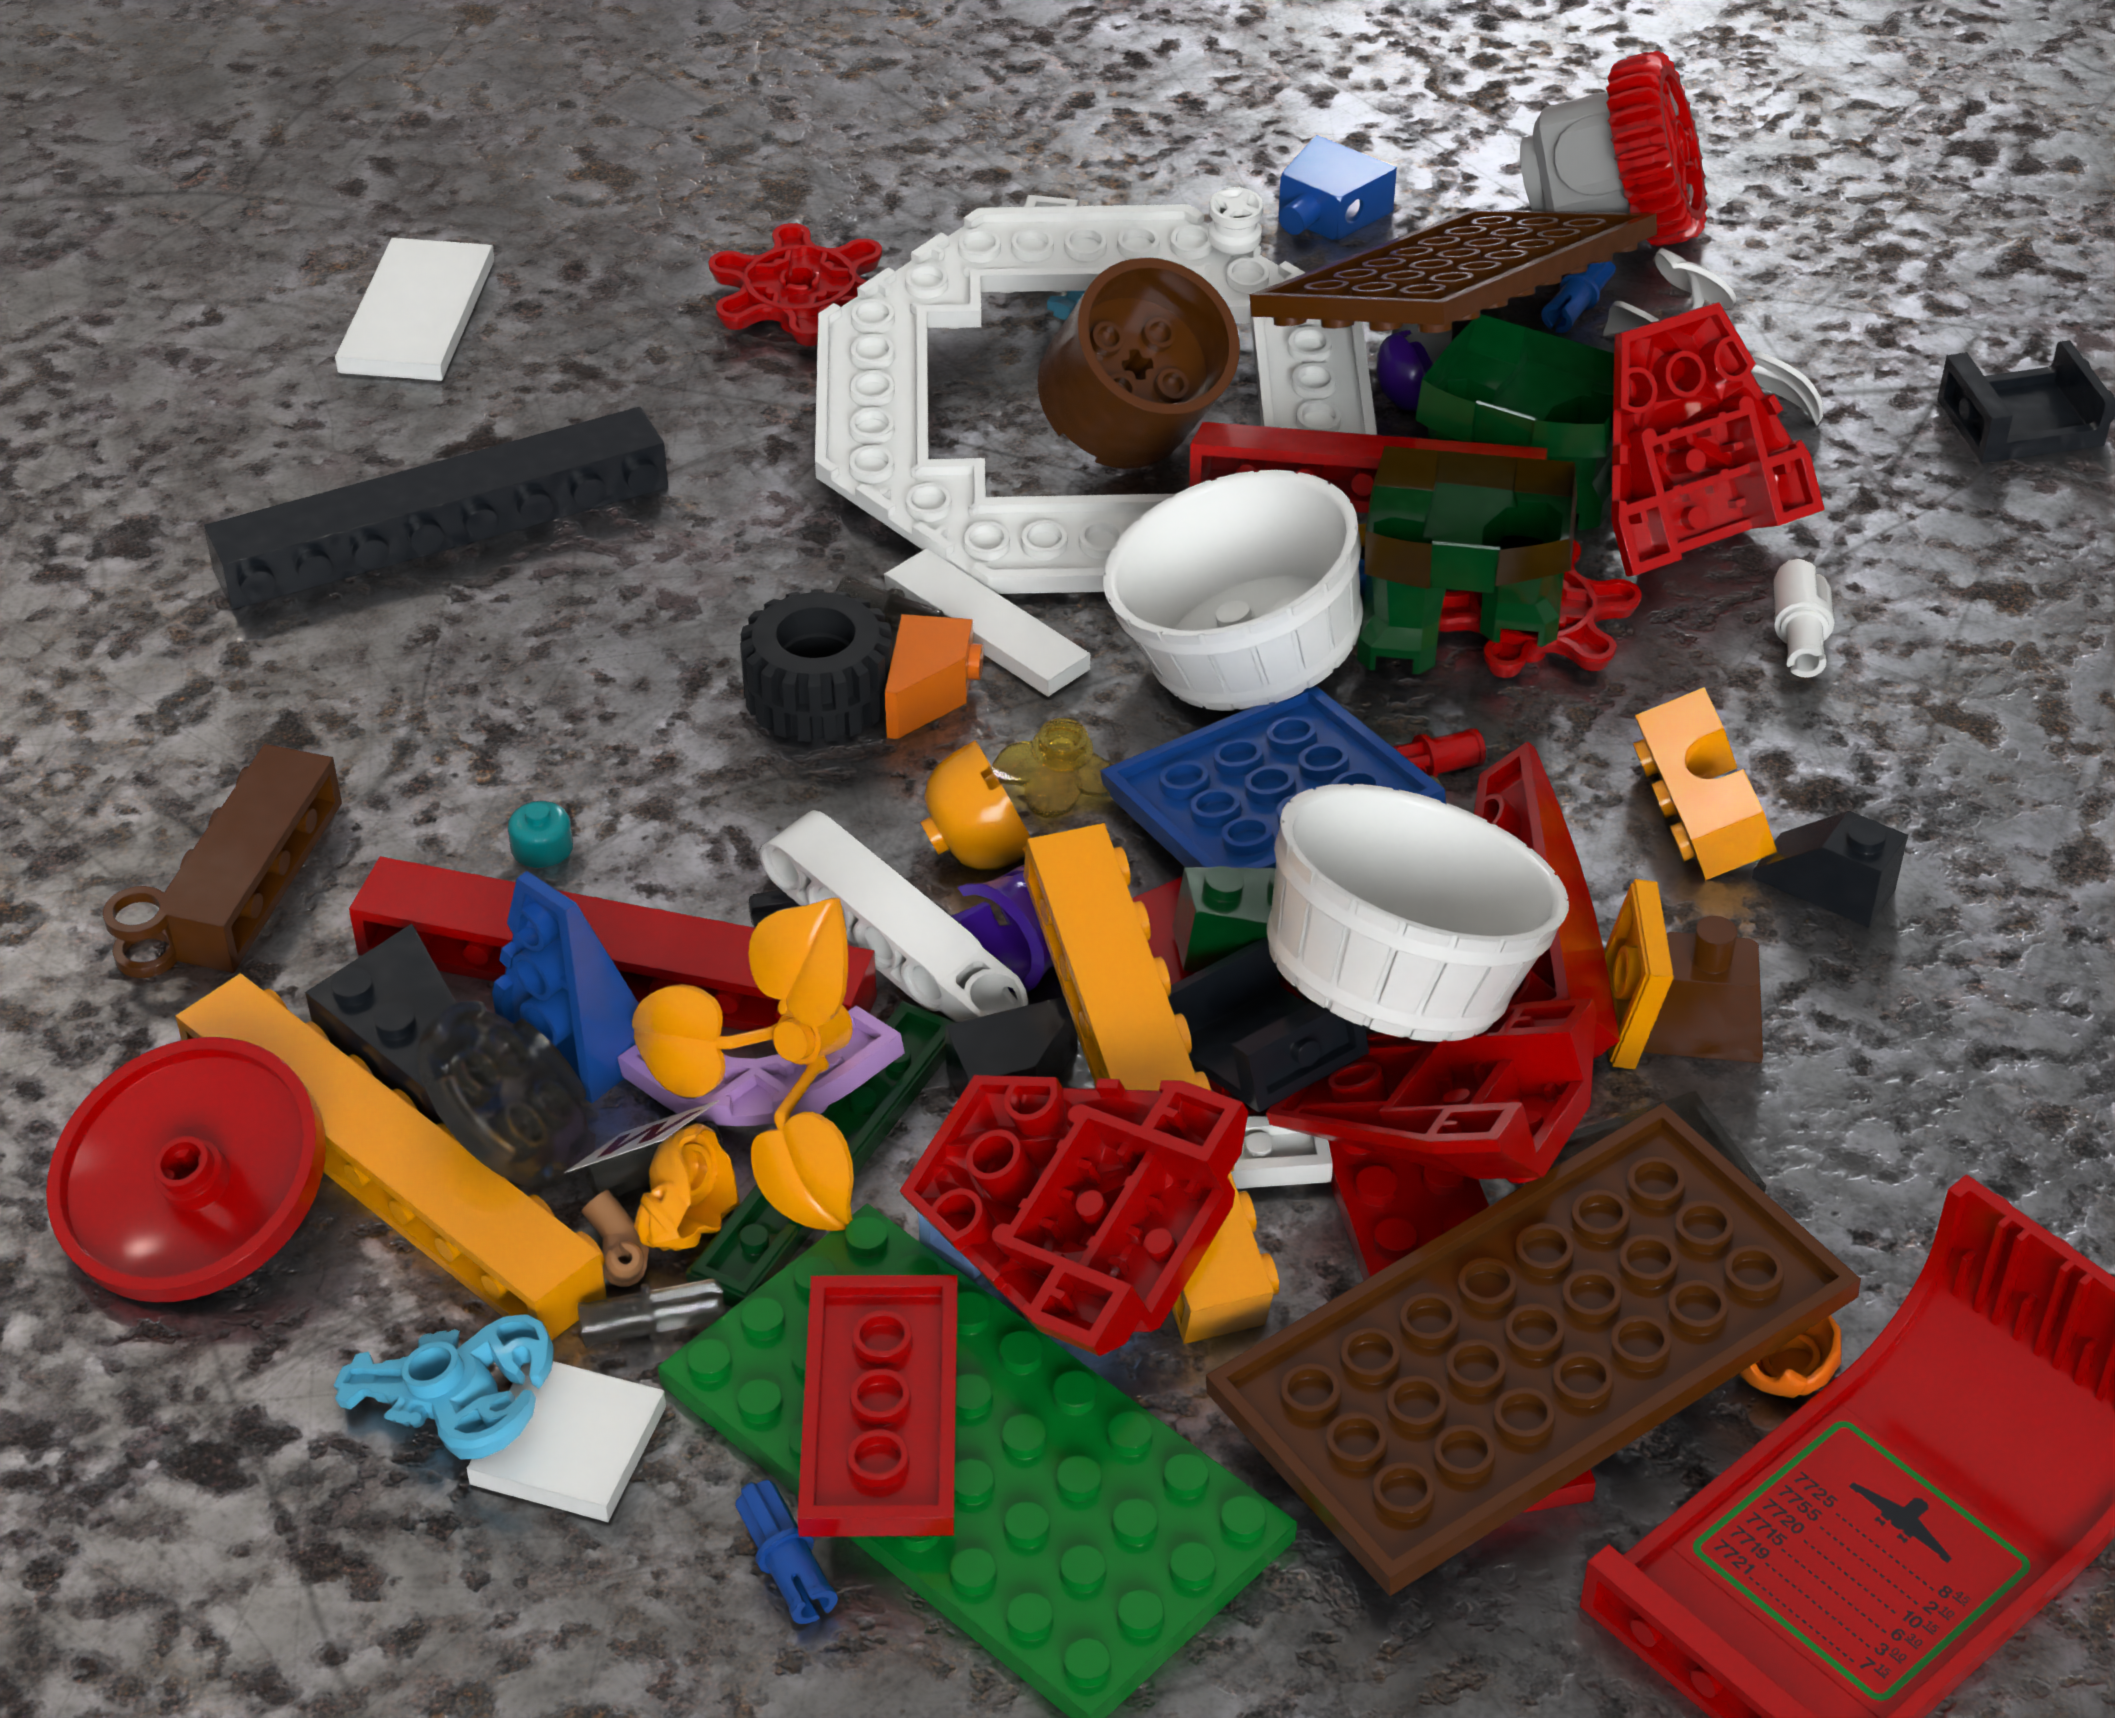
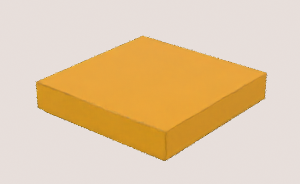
[1604,879,1674,1070]

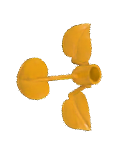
[632,898,854,1231]

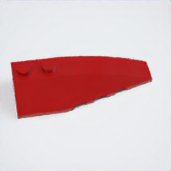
[1474,741,1620,1059]

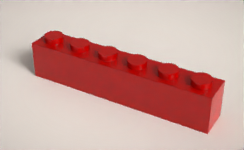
[1189,422,1547,513]

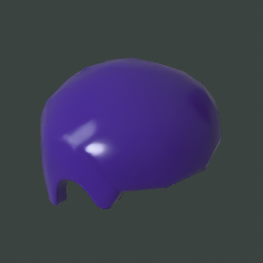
[1376,330,1433,412]

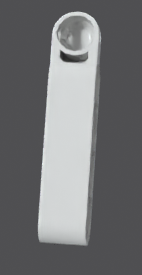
[760,810,1028,1023]

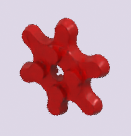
[708,223,882,346]
[1440,540,1642,678]

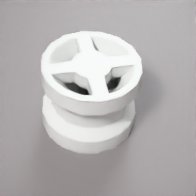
[1208,187,1263,254]

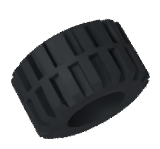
[740,589,893,742]

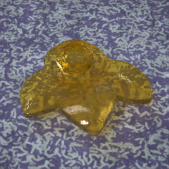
[991,718,1112,818]

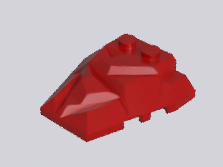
[1611,302,1825,577]
[899,1075,1248,1357]

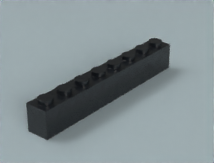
[203,407,668,610]

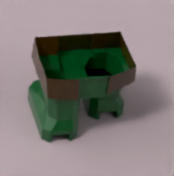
[1357,446,1577,674]

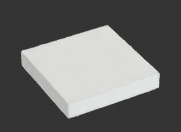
[467,1361,666,1522]

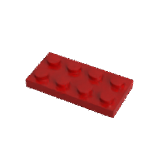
[797,1275,958,1537]

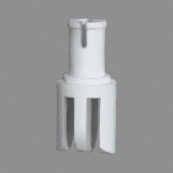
[1773,559,1835,678]

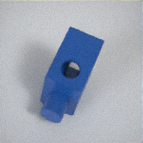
[1279,135,1397,240]

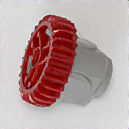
[1520,51,1708,246]

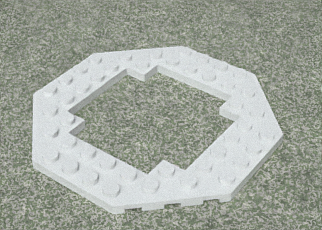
[815,204,1377,594]

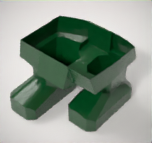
[1415,314,1614,530]

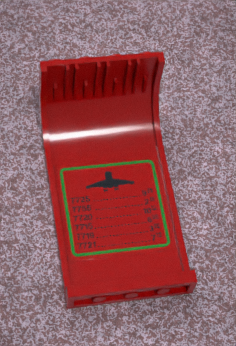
[1580,1174,2115,1718]

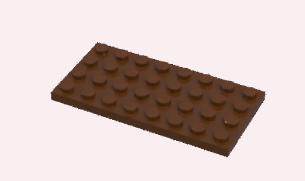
[1249,209,1657,333]
[1206,1102,1861,1596]

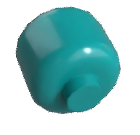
[508,801,573,868]

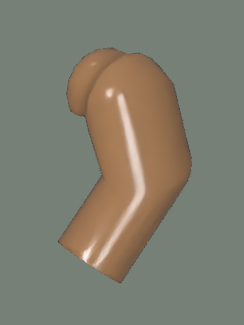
[581,1190,649,1287]

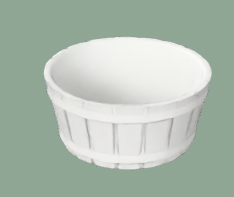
[1103,470,1363,711]
[1266,784,1569,1042]

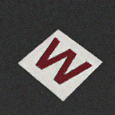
[564,1100,719,1173]

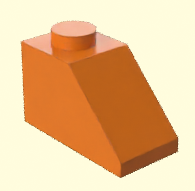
[885,614,984,739]

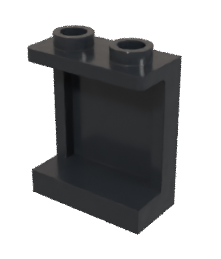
[1937,340,2115,464]

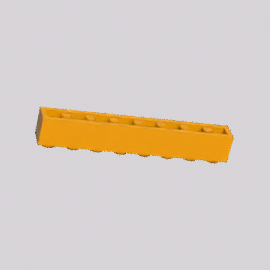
[1023,823,1279,1344]
[175,973,607,1341]

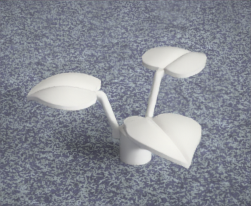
[1603,248,1823,426]

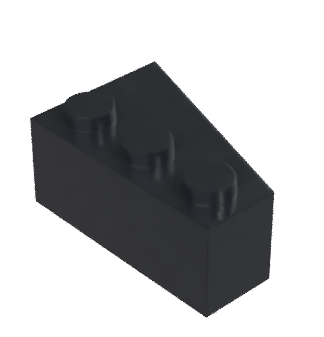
[305,924,497,1140]

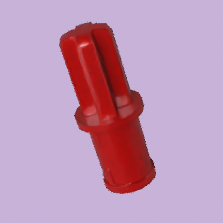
[1393,728,1486,778]

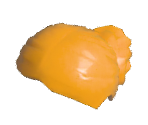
[634,1123,740,1251]

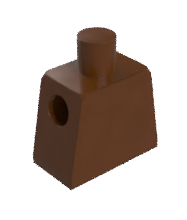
[1642,916,1763,1063]

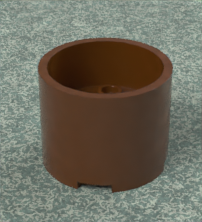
[1038,258,1240,469]

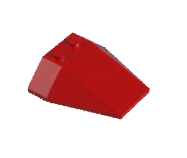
[1266,998,1596,1183]

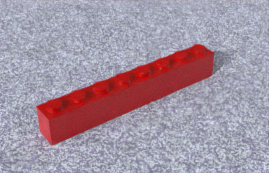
[349,856,877,1032]

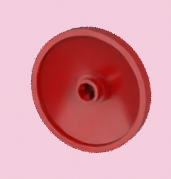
[46,1037,326,1302]

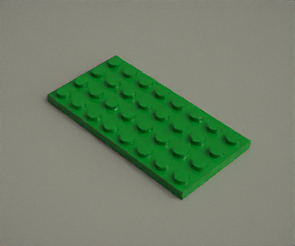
[658,1203,1297,1718]

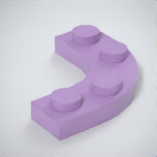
[617,1005,905,1126]

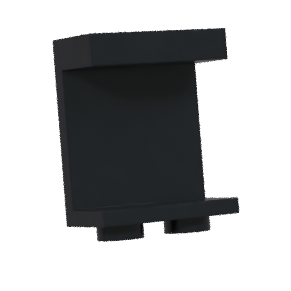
[1168,937,1370,1113]

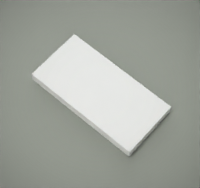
[335,238,494,381]

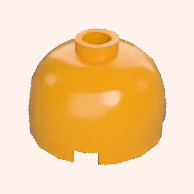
[920,740,1031,871]

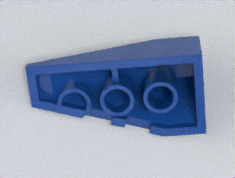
[492,871,639,1103]

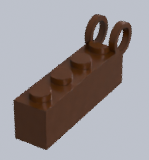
[103,744,342,978]

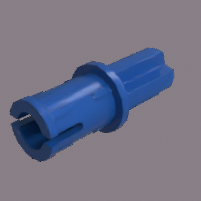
[1541,261,1616,333]
[735,1480,838,1624]

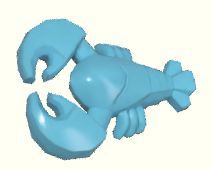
[334,1314,554,1460]

